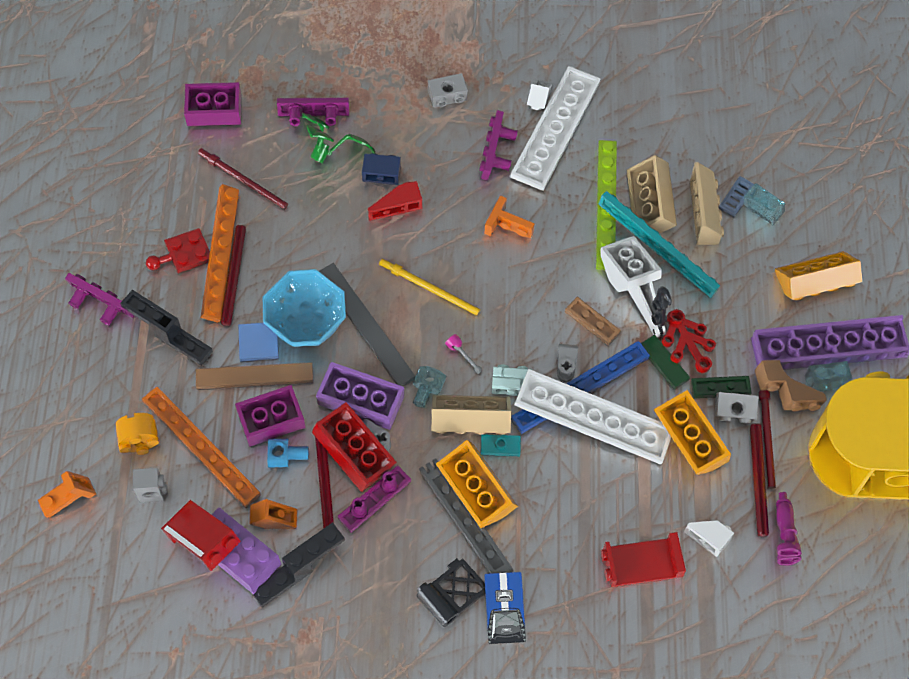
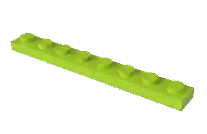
[596,140,617,270]

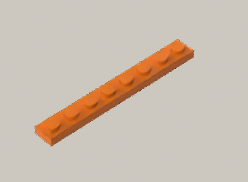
[200,184,239,323]
[142,387,261,508]

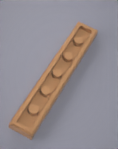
[196,362,313,389]

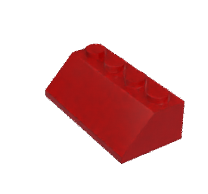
[312,402,397,493]

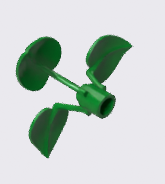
[302,113,376,163]

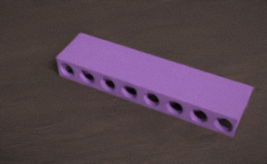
[751,315,909,370]

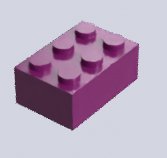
[184,82,242,126]
[235,385,306,447]

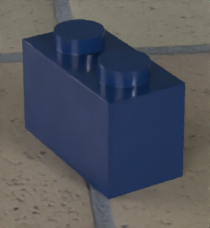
[362,153,401,185]

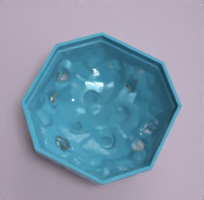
[262,269,346,347]

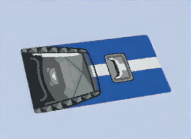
[484,572,526,644]

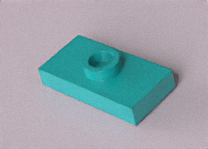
[481,434,521,457]

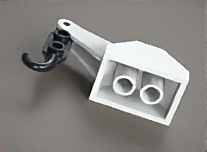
[601,236,672,338]

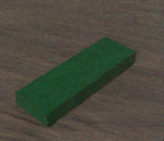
[641,334,690,390]
[691,376,752,399]

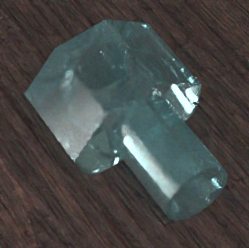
[413,366,447,408]

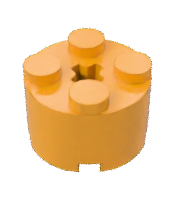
[115,413,159,455]

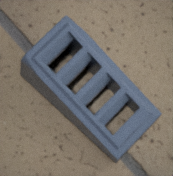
[719,176,755,217]

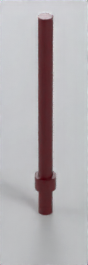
[198,148,288,210]
[758,390,776,489]

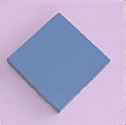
[238,323,279,362]

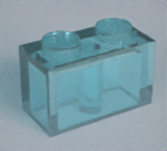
[744,183,785,225]
[805,361,852,391]

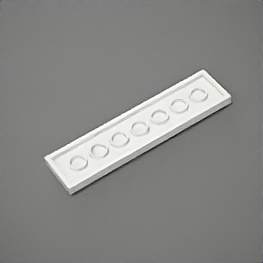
[511,66,601,191]
[514,369,671,464]

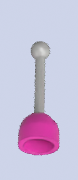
[445,334,482,374]

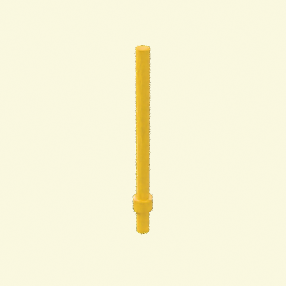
[379,258,480,316]

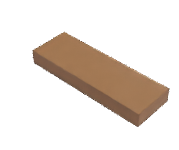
[565,296,621,346]

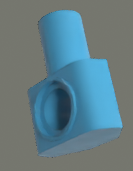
[267,438,309,467]

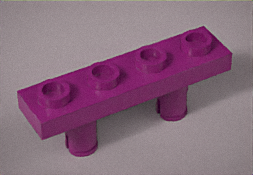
[277,98,349,126]
[479,110,518,181]
[65,273,135,326]
[337,465,411,533]

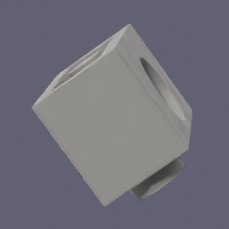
[428,73,468,108]
[714,392,758,423]
[133,468,167,503]

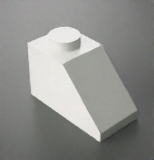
[527,79,553,110]
[684,520,734,557]

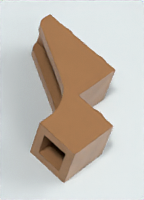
[755,360,827,412]

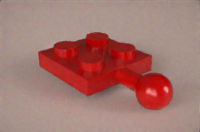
[146,228,210,273]

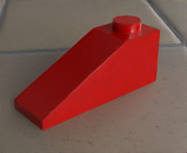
[368,181,422,221]

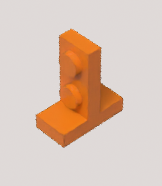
[484,196,535,238]
[38,471,96,518]

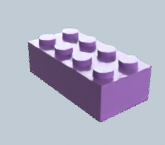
[316,362,404,430]
[212,507,281,595]

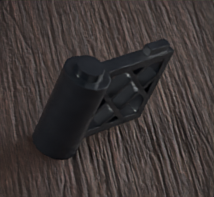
[417,558,486,627]

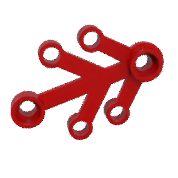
[662,309,716,373]

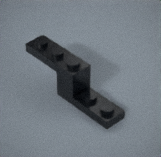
[120,289,213,365]
[252,522,345,608]

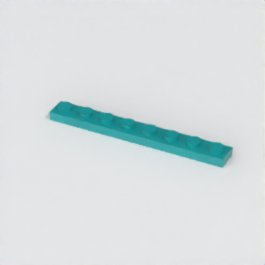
[598,191,720,298]

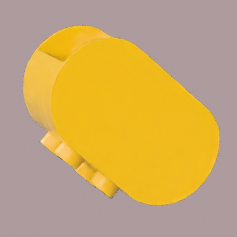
[808,371,909,499]

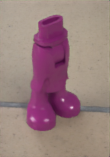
[776,492,802,566]

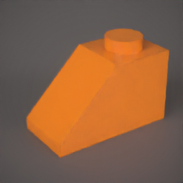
[249,499,297,529]

